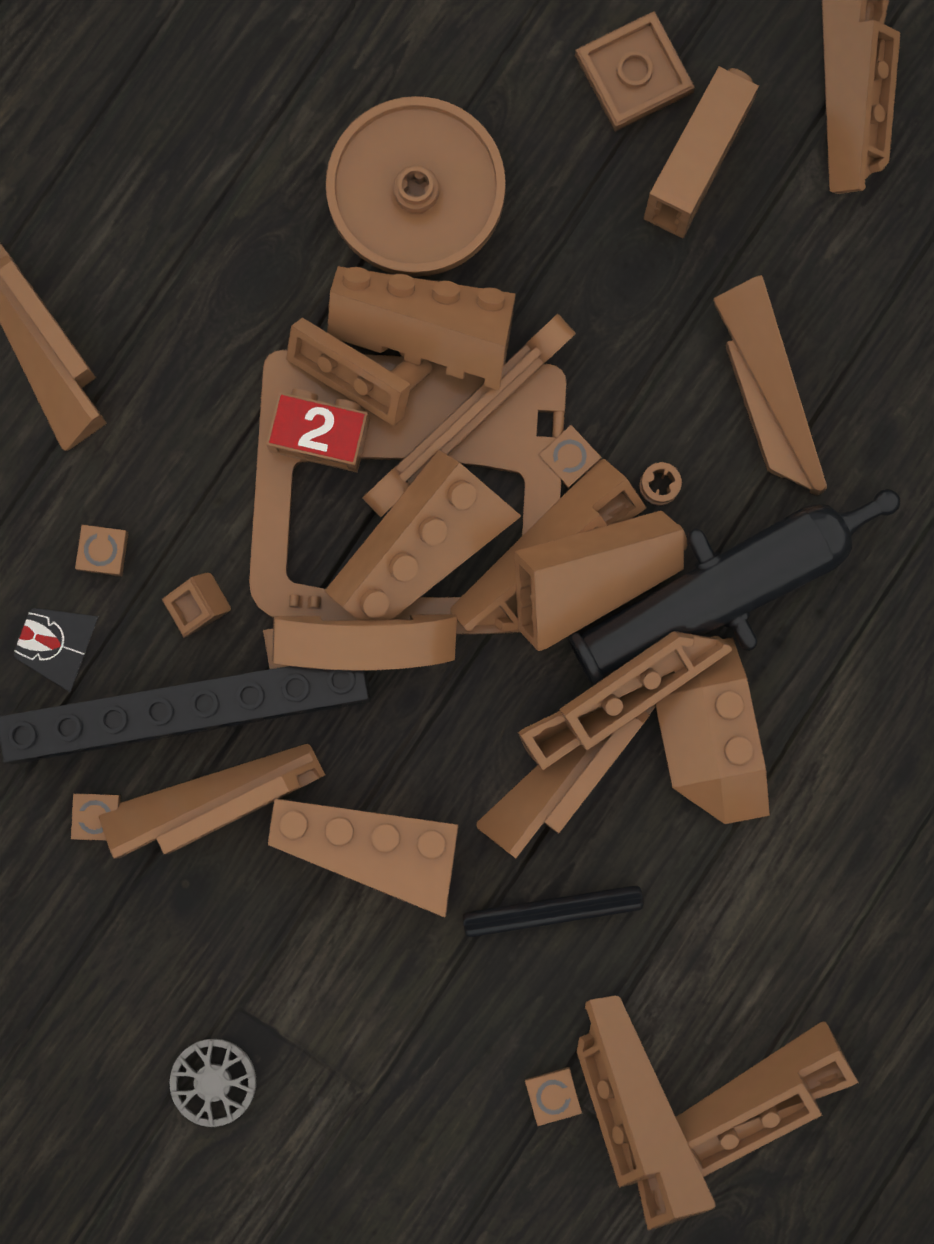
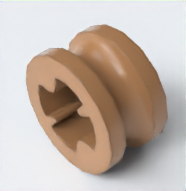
[639,462,682,506]

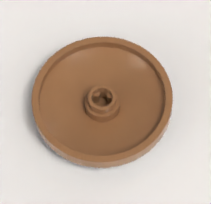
[326,97,506,277]

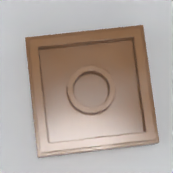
[575,11,695,131]

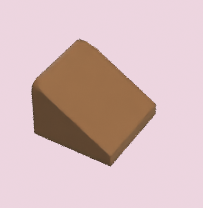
[162,573,231,637]

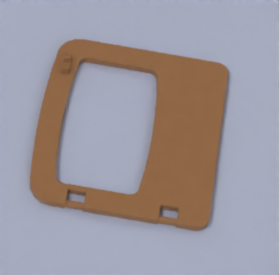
[249,350,566,635]

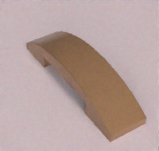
[272,614,457,670]

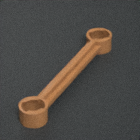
[362,314,576,518]

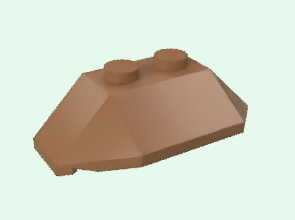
[655,637,770,824]

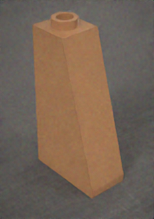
[644,66,759,238]
[514,511,687,651]

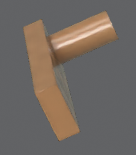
[286,317,432,426]

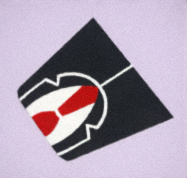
[14,608,99,692]

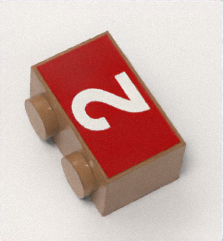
[266,389,370,473]

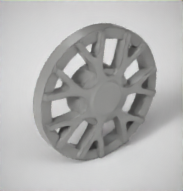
[169,1039,256,1127]

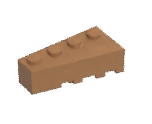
[327,266,515,391]
[324,450,521,620]
[268,799,459,917]

